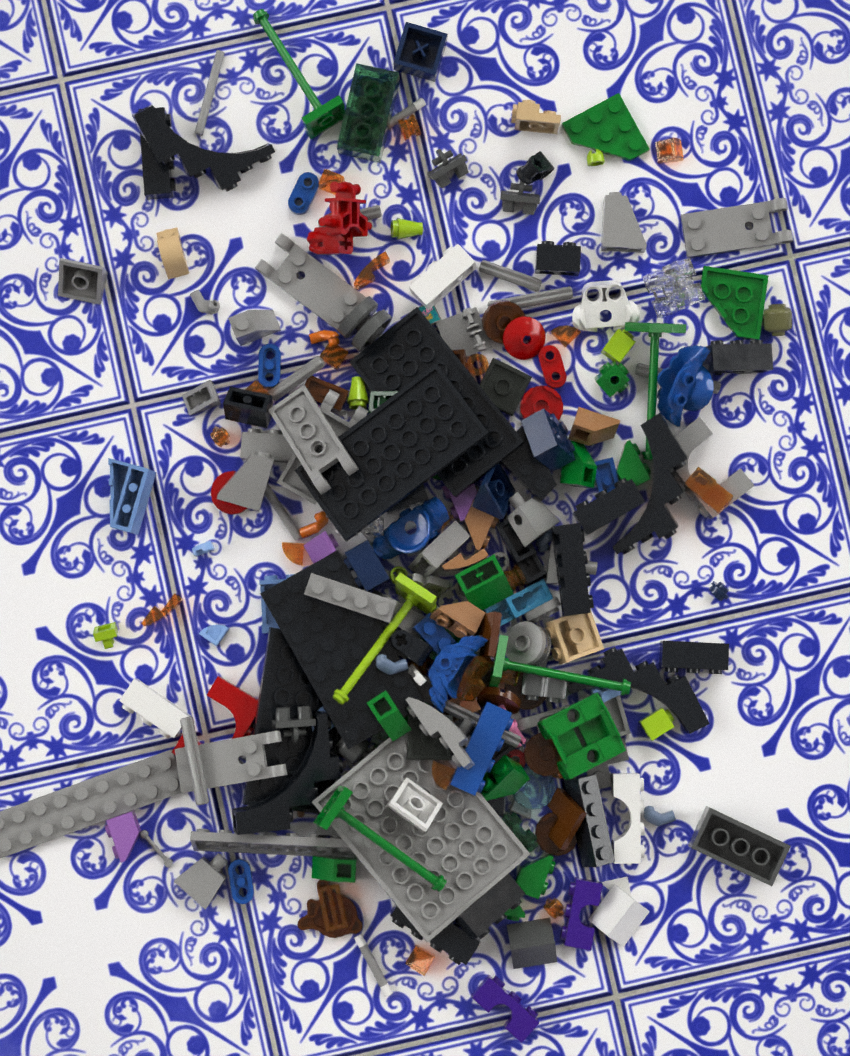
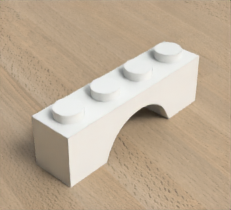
[611,773,645,864]

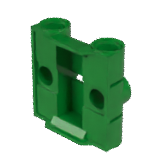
[537,692,626,780]

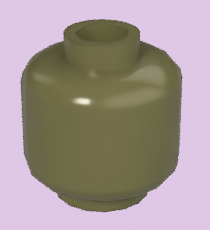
[763,304,792,336]

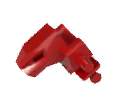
[307,181,372,255]

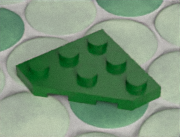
[561,93,650,161]
[700,266,769,340]

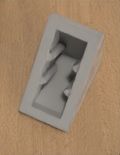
[182,380,221,416]

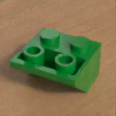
[454,555,514,611]

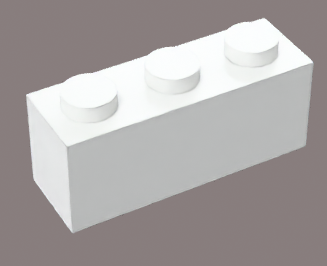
[409,244,477,310]
[119,678,191,739]

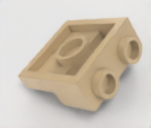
[511,100,561,134]
[544,609,604,664]

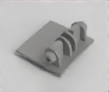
[436,307,492,357]

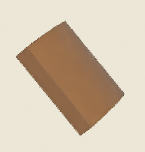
[441,548,489,571]

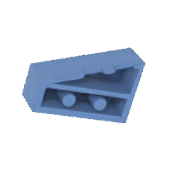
[108,458,157,535]

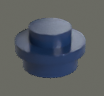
[709,581,729,601]

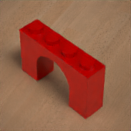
[171,676,258,754]

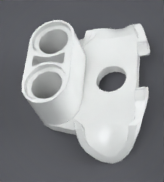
[572,280,640,332]

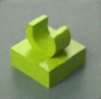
[93,622,118,649]

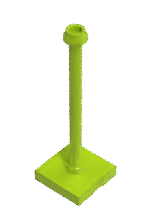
[333,572,437,705]

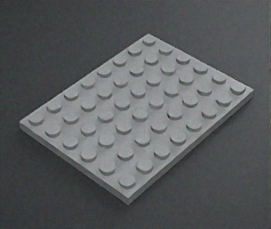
[312,733,530,943]

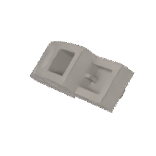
[405,697,475,770]

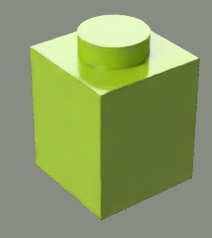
[601,329,636,365]
[638,707,675,741]

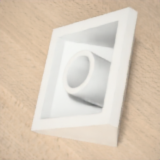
[386,777,443,832]
[588,884,650,947]

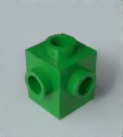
[594,361,630,397]

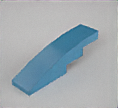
[473,579,553,636]

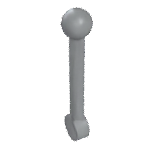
[140,830,173,868]

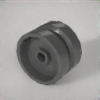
[337,296,392,352]

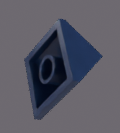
[471,463,516,519]

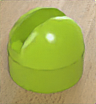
[587,149,605,166]
[389,566,408,584]

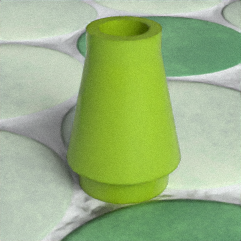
[391,218,423,240]
[347,376,369,410]

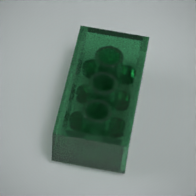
[337,63,400,163]

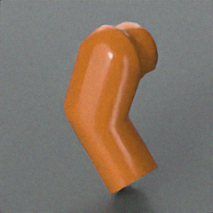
[309,330,340,346]
[299,511,329,538]

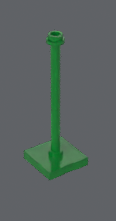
[253,9,347,139]
[625,322,686,460]
[489,634,631,696]
[313,785,447,892]

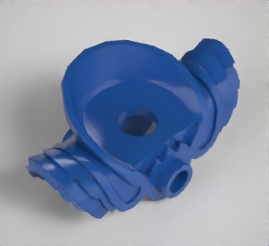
[657,345,714,427]
[373,497,449,559]
[428,635,488,713]

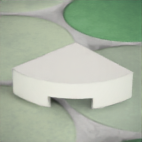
[407,663,427,686]

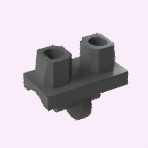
[427,149,469,188]
[500,180,540,215]
[272,706,316,743]

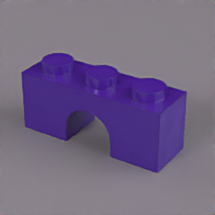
[560,877,603,951]
[471,975,539,1043]

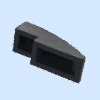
[496,519,547,587]

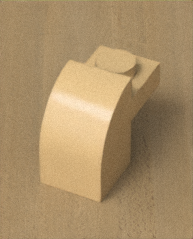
[156,227,189,280]

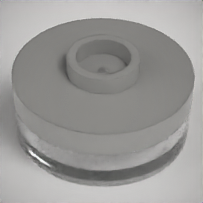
[506,621,551,666]

